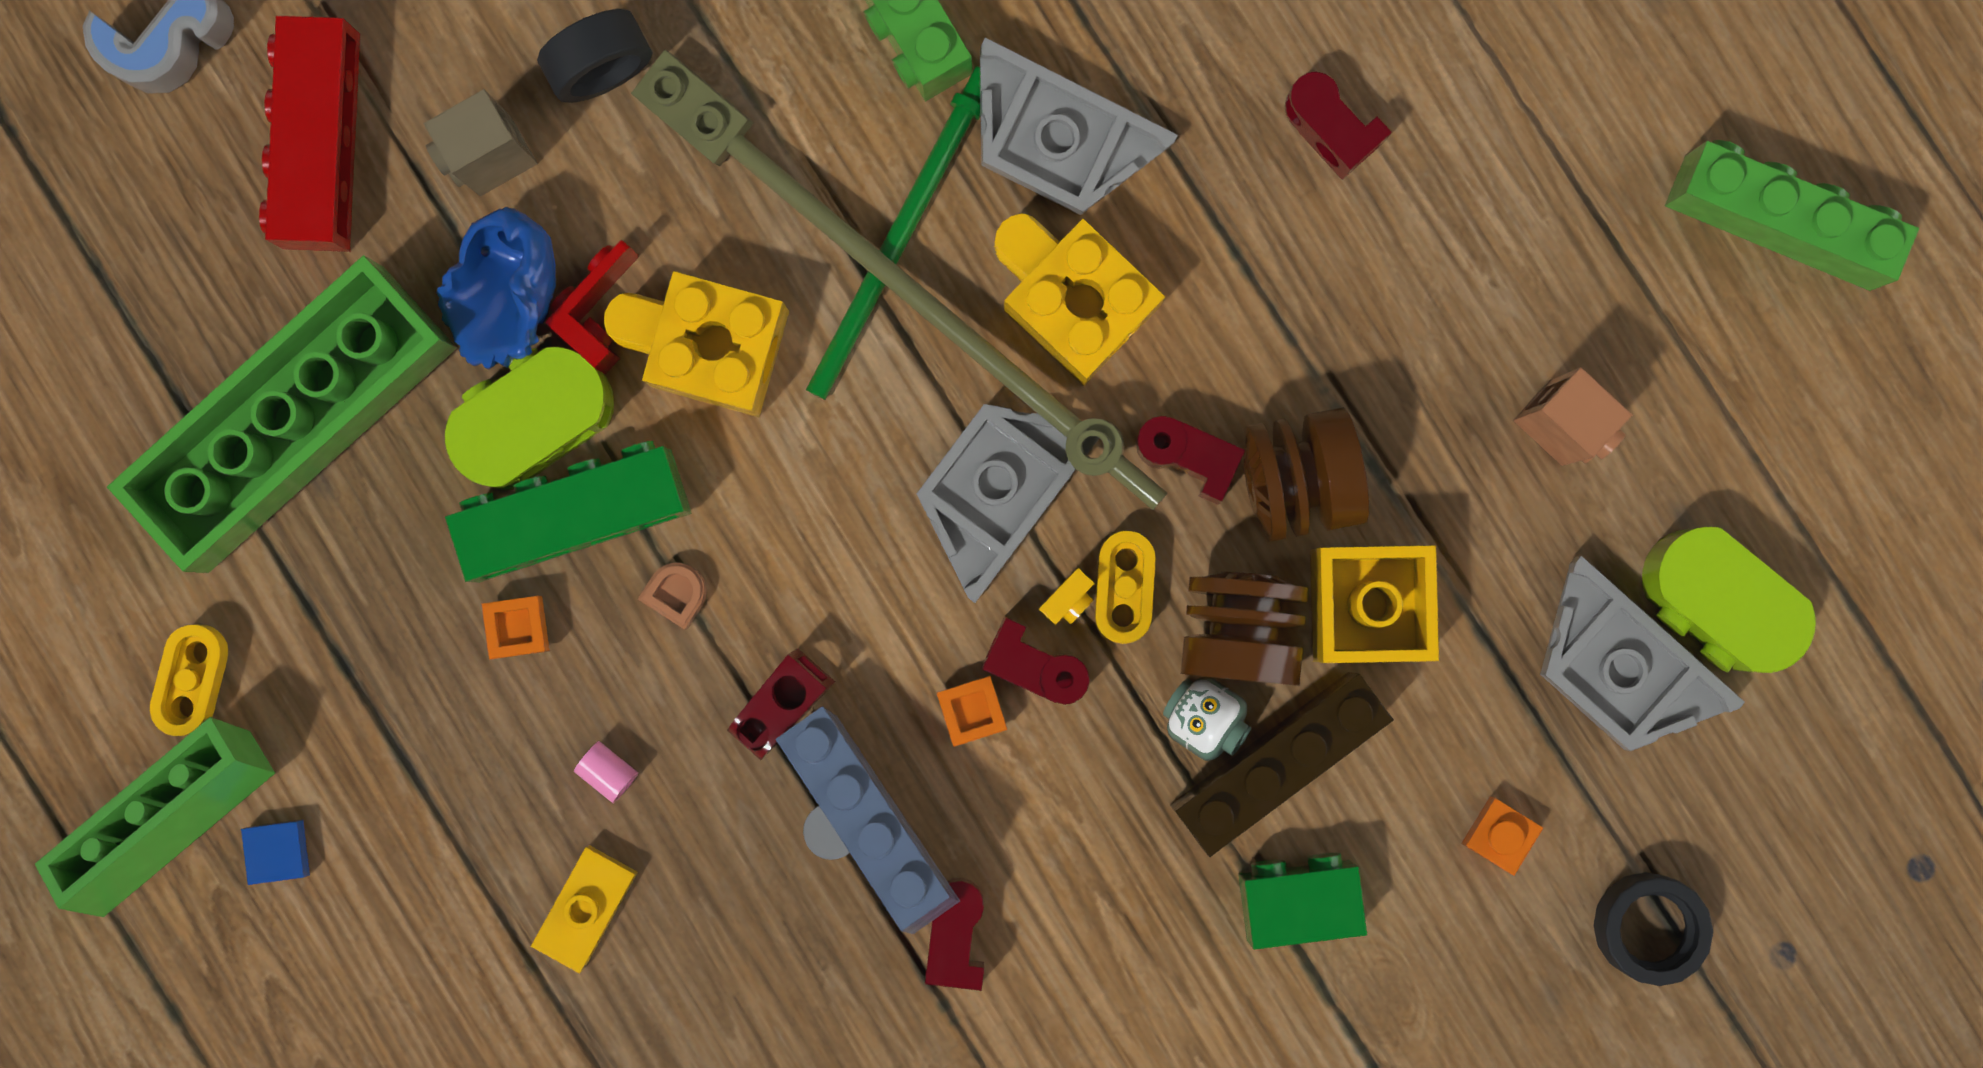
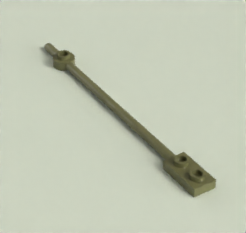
[631,49,1168,510]

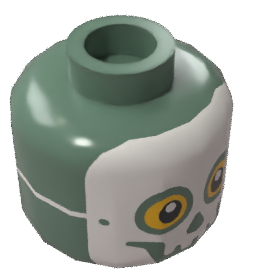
[1163,677,1251,761]

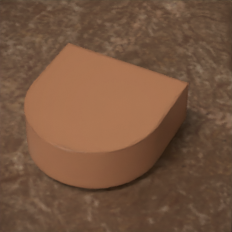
[638,563,707,630]

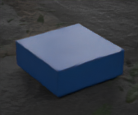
[241,820,310,885]

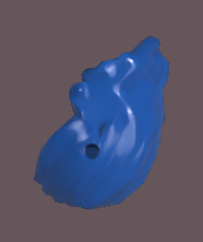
[436,207,556,369]

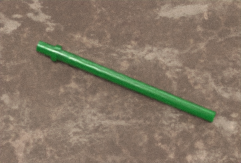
[806,66,980,400]

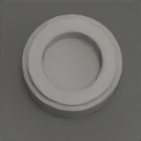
[803,806,850,860]

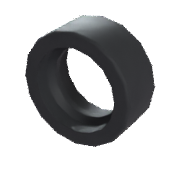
[537,9,653,103]
[1593,872,1714,986]

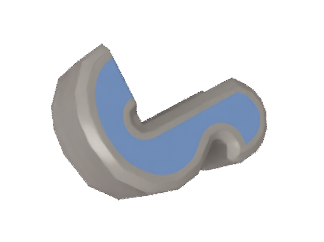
[82,0,234,93]

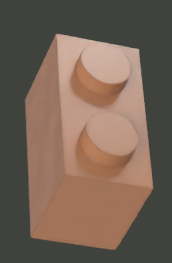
[1513,367,1632,466]

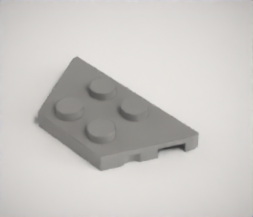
[980,38,1178,215]
[916,404,1099,603]
[1540,556,1745,751]

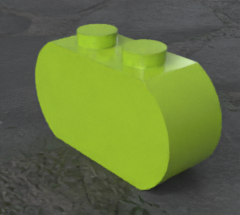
[445,347,614,490]
[1642,527,1816,673]

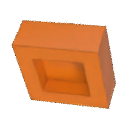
[482,596,550,660]
[937,675,1007,747]
[1461,796,1543,876]

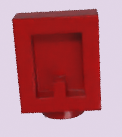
[544,240,639,375]

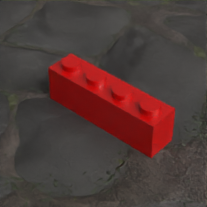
[259,16,360,252]

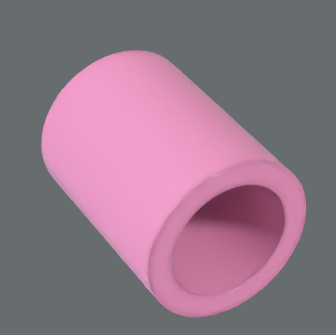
[574,741,638,804]

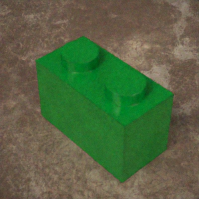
[1238,853,1367,950]

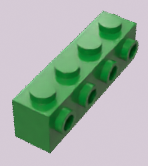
[445,441,692,583]

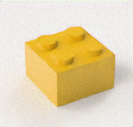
[1310,546,1439,663]

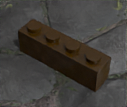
[1170,672,1394,858]

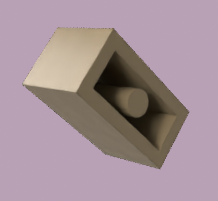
[423,89,538,197]

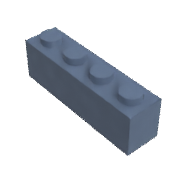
[776,706,960,934]

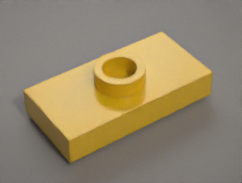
[530,845,638,974]

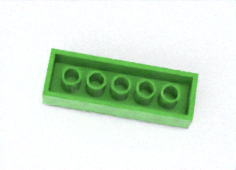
[107,255,457,573]

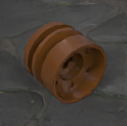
[1244,407,1369,542]
[1181,571,1308,686]

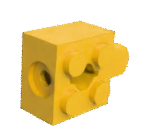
[994,213,1165,386]
[604,271,790,417]

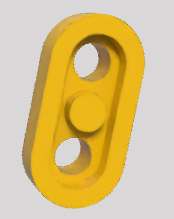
[1095,531,1156,644]
[150,625,228,736]

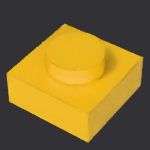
[1038,568,1095,625]

